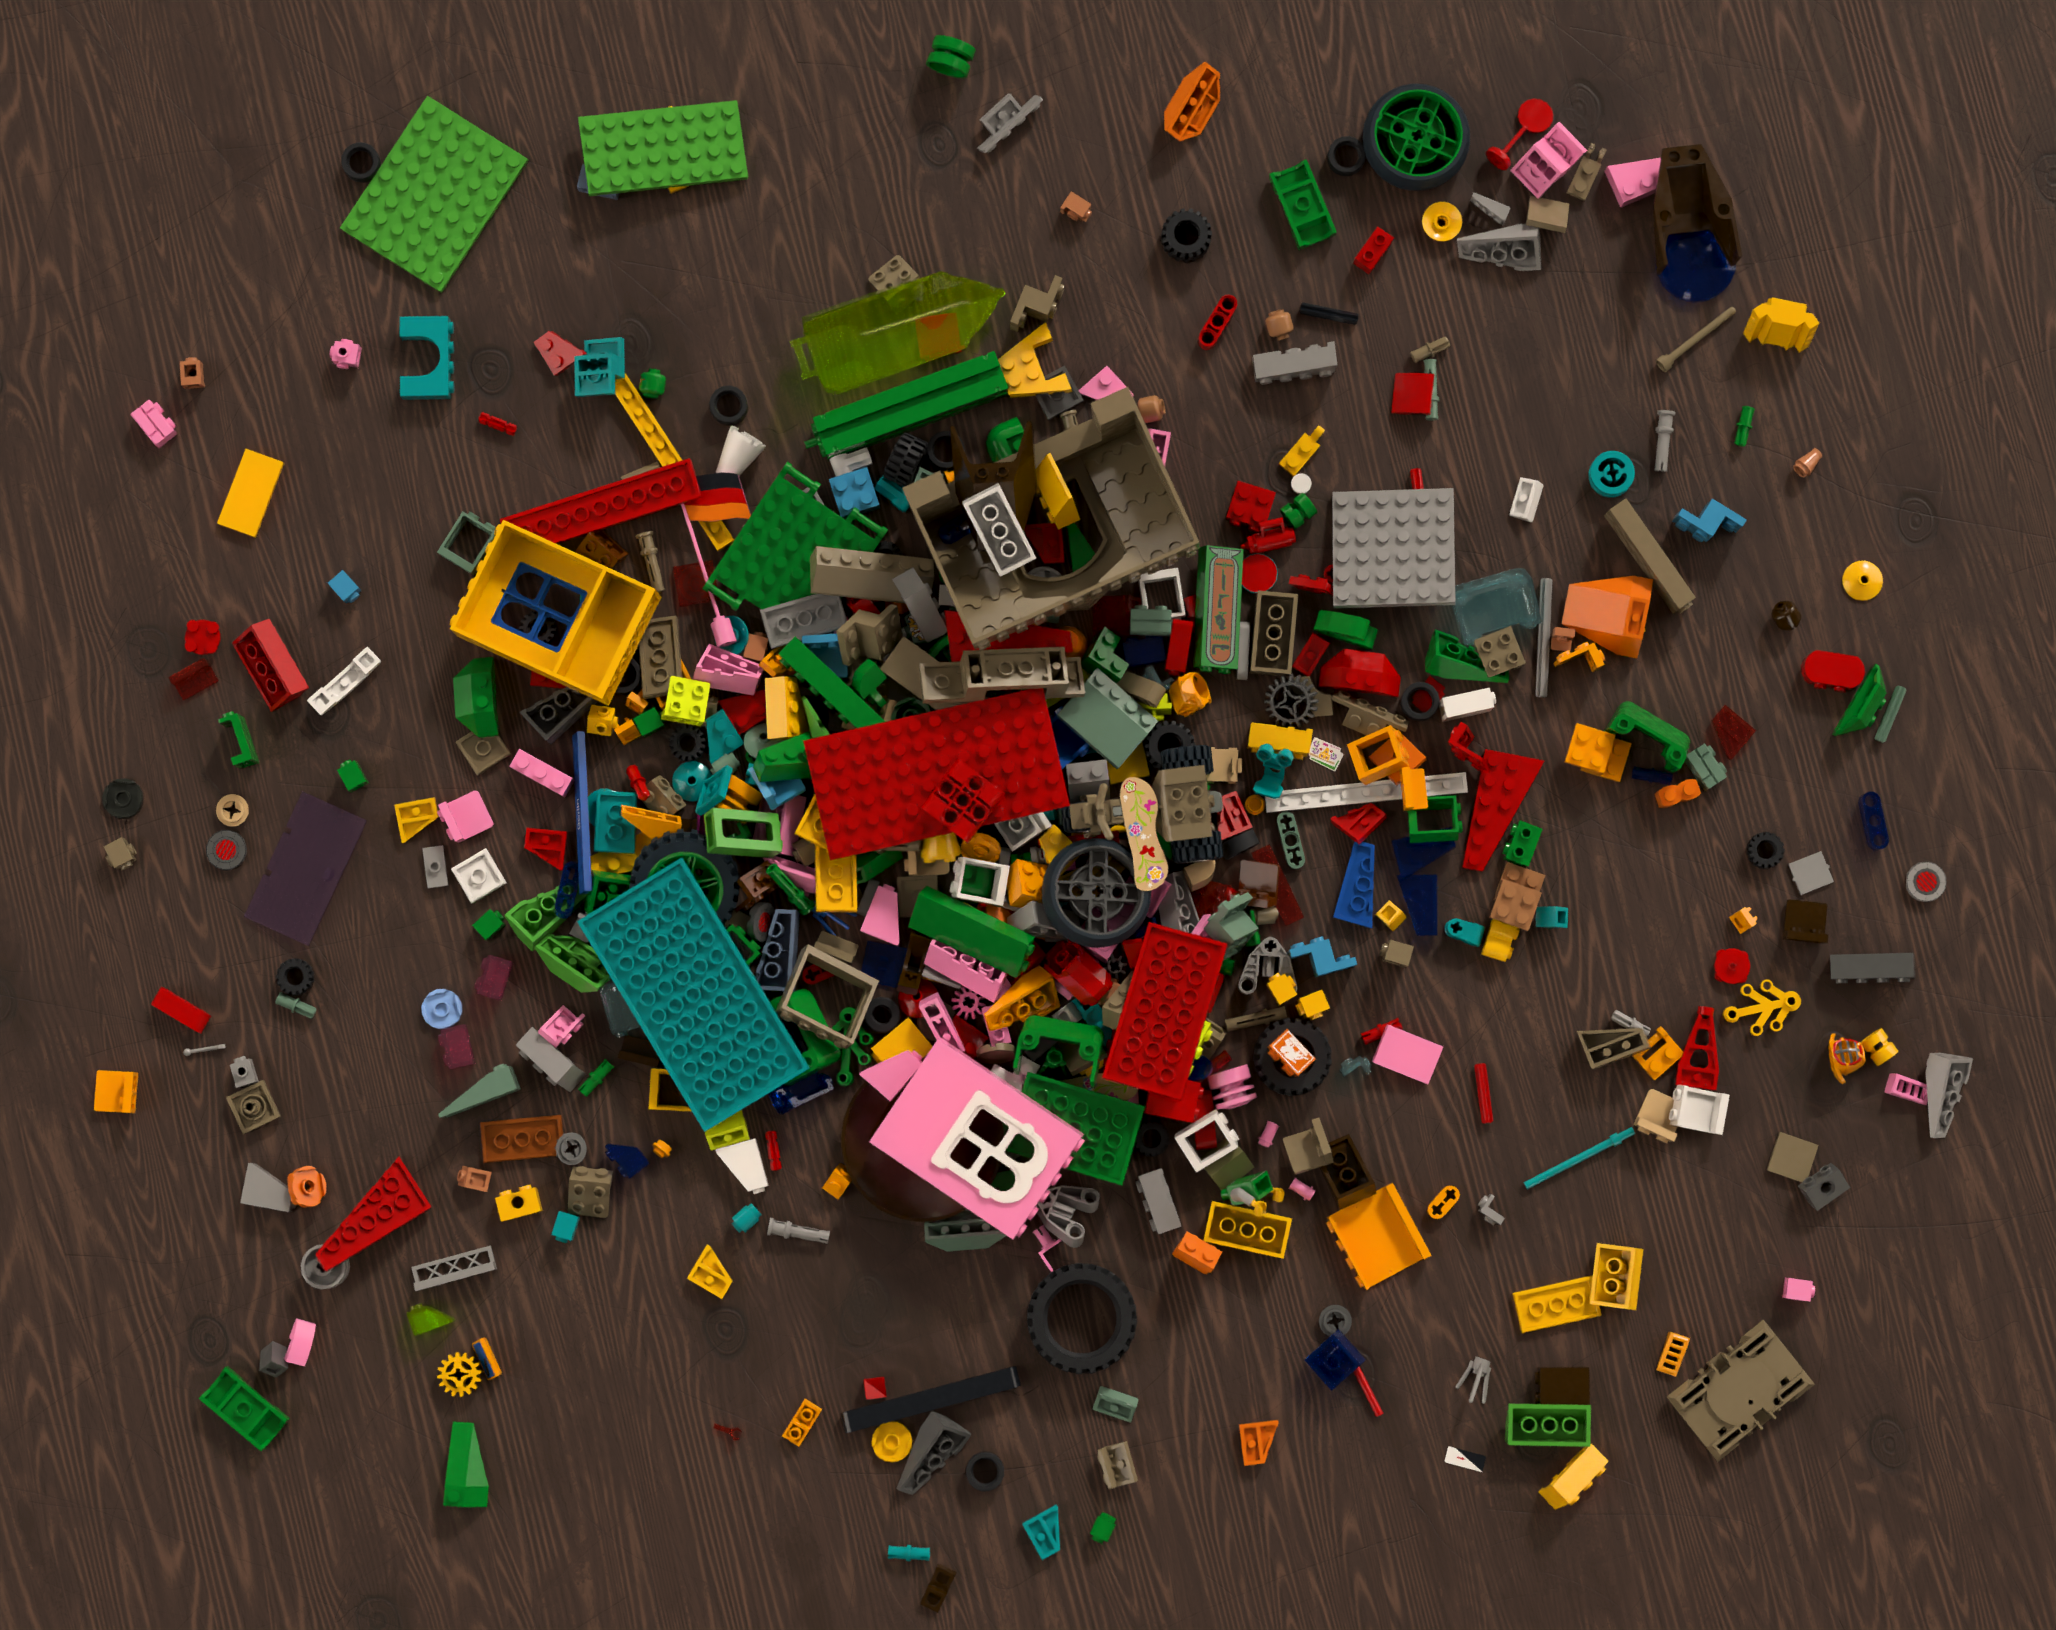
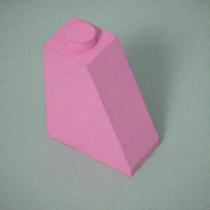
[860,884,900,946]
[859,1050,923,1101]

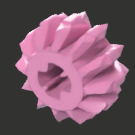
[951,986,986,1020]

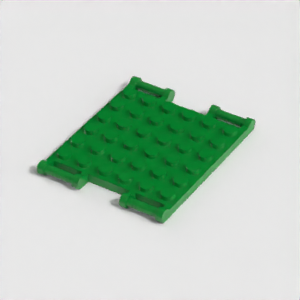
[702,461,888,611]

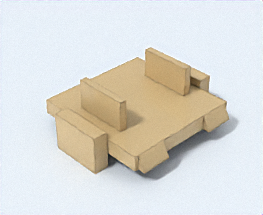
[1206,747,1242,784]

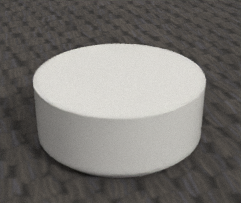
[1291,473,1311,494]

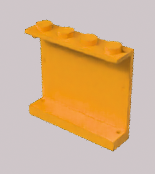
[1326,1183,1432,1290]

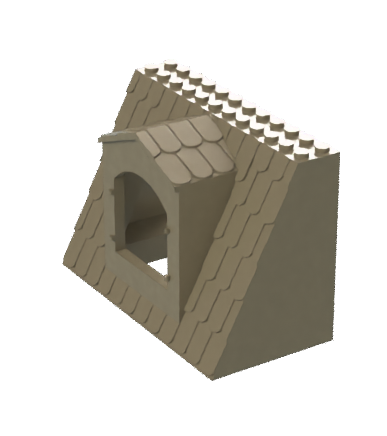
[902,387,1200,651]

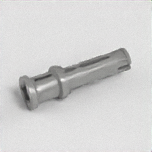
[1654,410,1675,472]
[767,1217,830,1244]

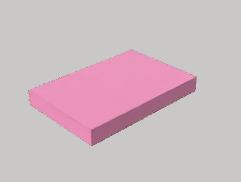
[1372,1024,1443,1084]

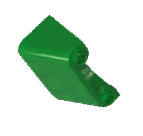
[1604,701,1690,774]

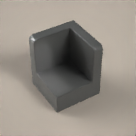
[259,1341,289,1378]

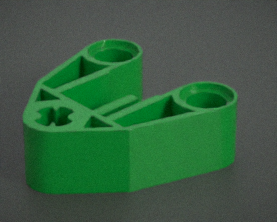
[1313,610,1378,649]

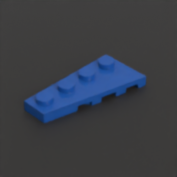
[1333,841,1375,929]

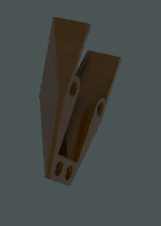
[1653,144,1742,275]
[950,421,1037,552]

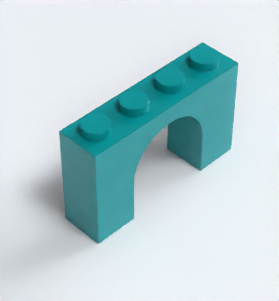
[400,316,454,400]

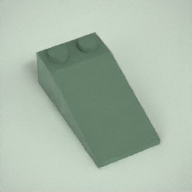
[438,1064,521,1119]

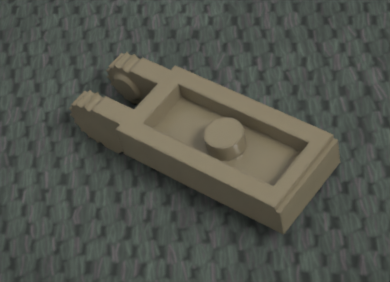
[1567,143,1606,201]

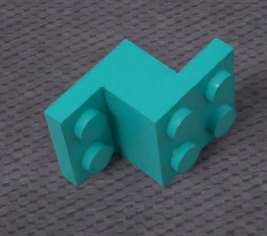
[574,337,625,397]

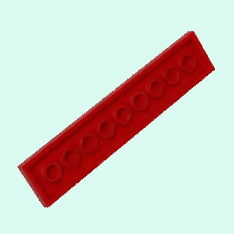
[500,458,702,544]

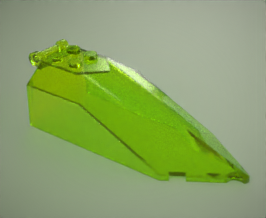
[790,271,1005,394]

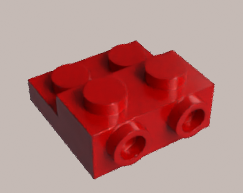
[1226,481,1276,533]

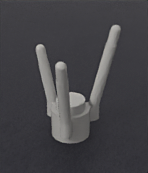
[1456,1357,1492,1404]

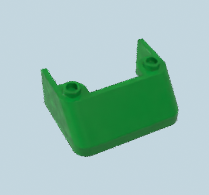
[770,989,841,1086]
[1013,1015,1105,1089]

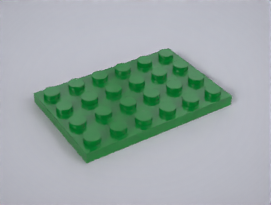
[1005,1072,1146,1185]

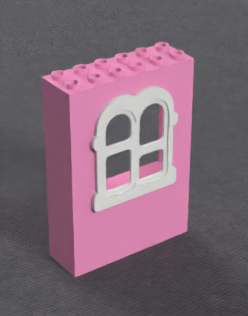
[869,1038,1085,1239]

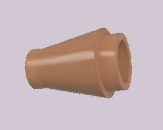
[1793,448,1822,477]

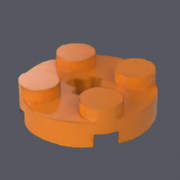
[287,1166,326,1208]

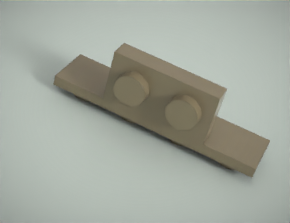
[1331,689,1409,736]

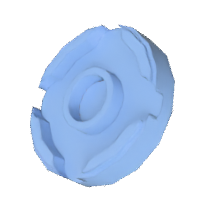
[421,989,463,1029]

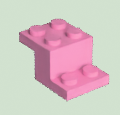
[1510,122,1587,199]

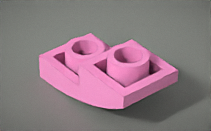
[284,1319,316,1366]

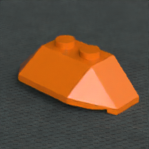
[1164,62,1220,141]

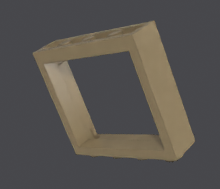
[776,944,879,1049]

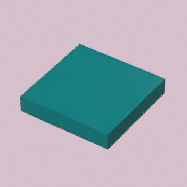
[695,765,733,816]

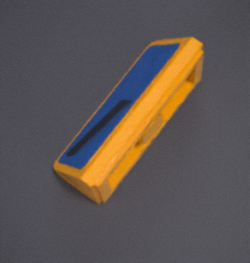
[472,1337,502,1380]

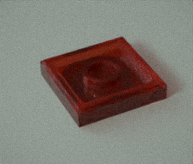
[673,560,720,607]

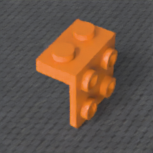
[1172,1231,1222,1274]

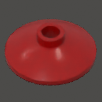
[898,979,937,1018]

